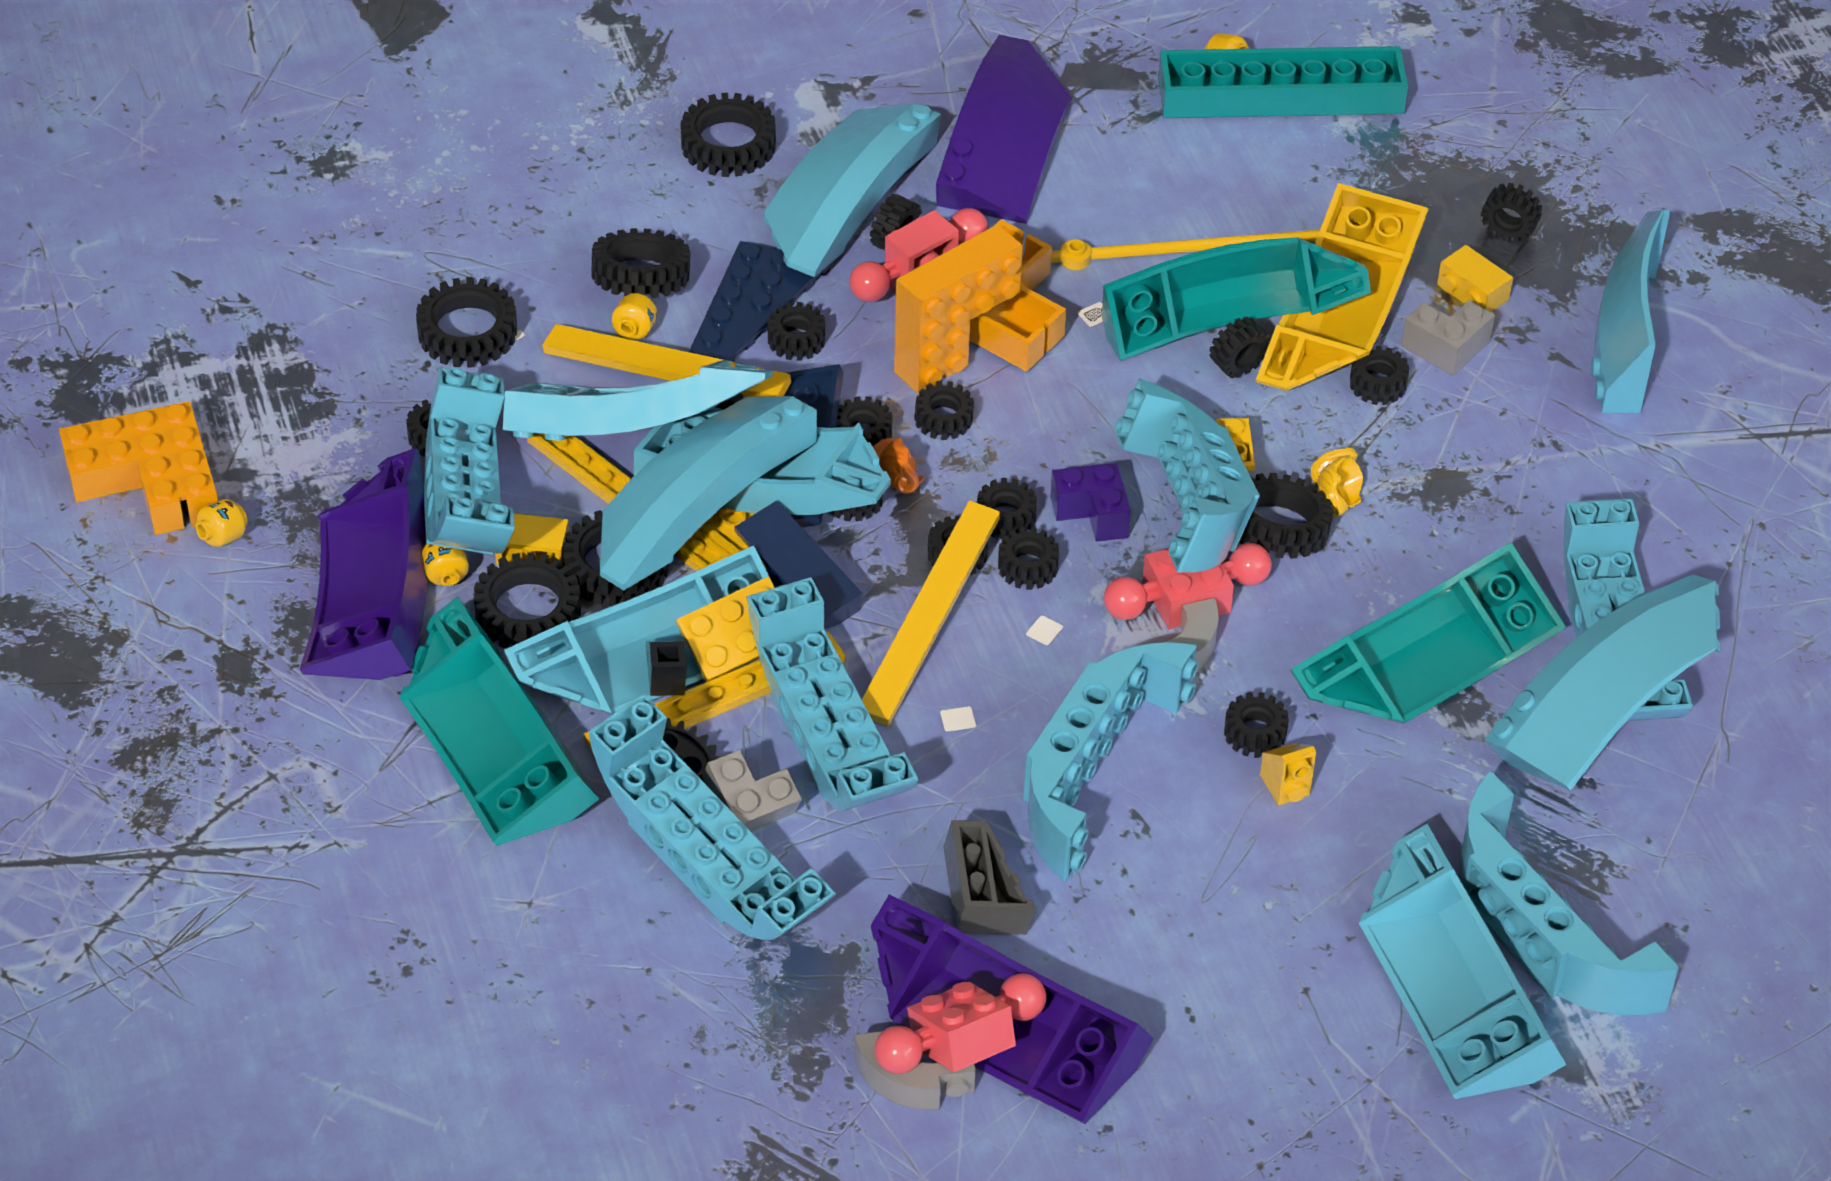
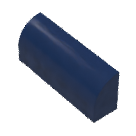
[734,500,863,628]

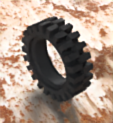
[680,93,776,177]
[591,228,691,298]
[416,277,517,368]
[1239,473,1334,559]
[563,510,669,606]
[473,552,581,649]

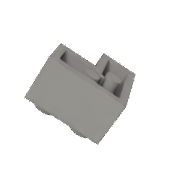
[1401,300,1495,376]
[702,750,802,831]

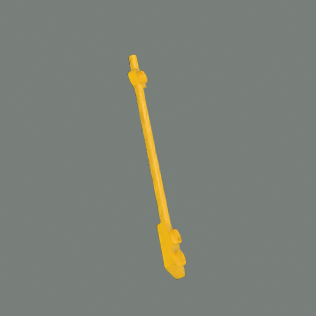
[1051,229,1320,270]

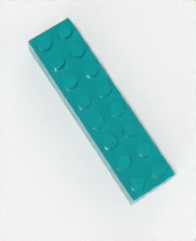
[1158,46,1408,118]

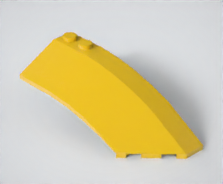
[1256,183,1428,391]

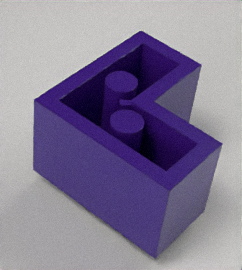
[1050,463,1131,542]

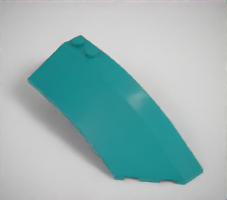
[1102,237,1371,361]
[1290,542,1567,724]
[399,596,599,846]

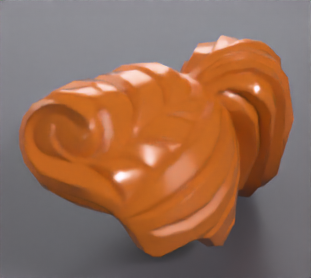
[872,437,924,494]

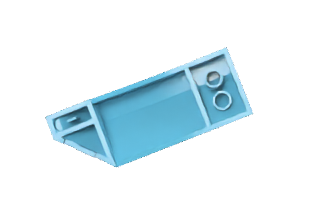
[763,104,941,277]
[1590,210,1671,413]
[503,360,773,441]
[600,396,817,591]
[634,407,891,515]
[504,545,774,715]
[1484,574,1721,790]
[1358,824,1567,1099]

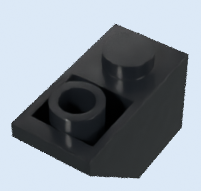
[646,640,687,696]

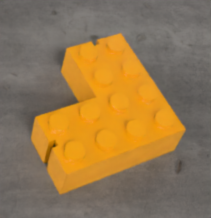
[969,219,1066,372]
[894,224,1023,394]
[59,401,218,535]

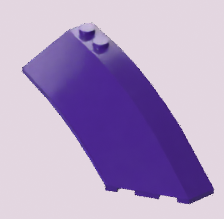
[936,35,1072,224]
[300,448,428,680]
[871,894,1154,1124]

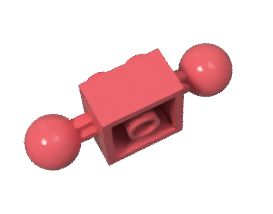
[849,208,989,302]
[1103,543,1272,630]
[874,973,1046,1074]

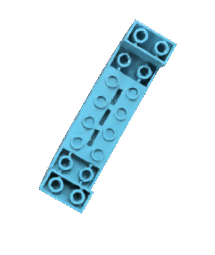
[423,367,515,555]
[1115,378,1260,572]
[1564,499,1692,721]
[746,577,918,811]
[1023,642,1199,883]
[589,693,836,940]
[1459,771,1679,1016]

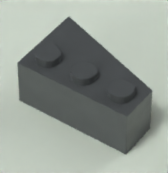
[943,820,1036,935]

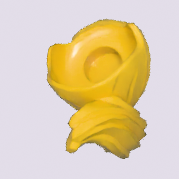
[1311,447,1363,517]

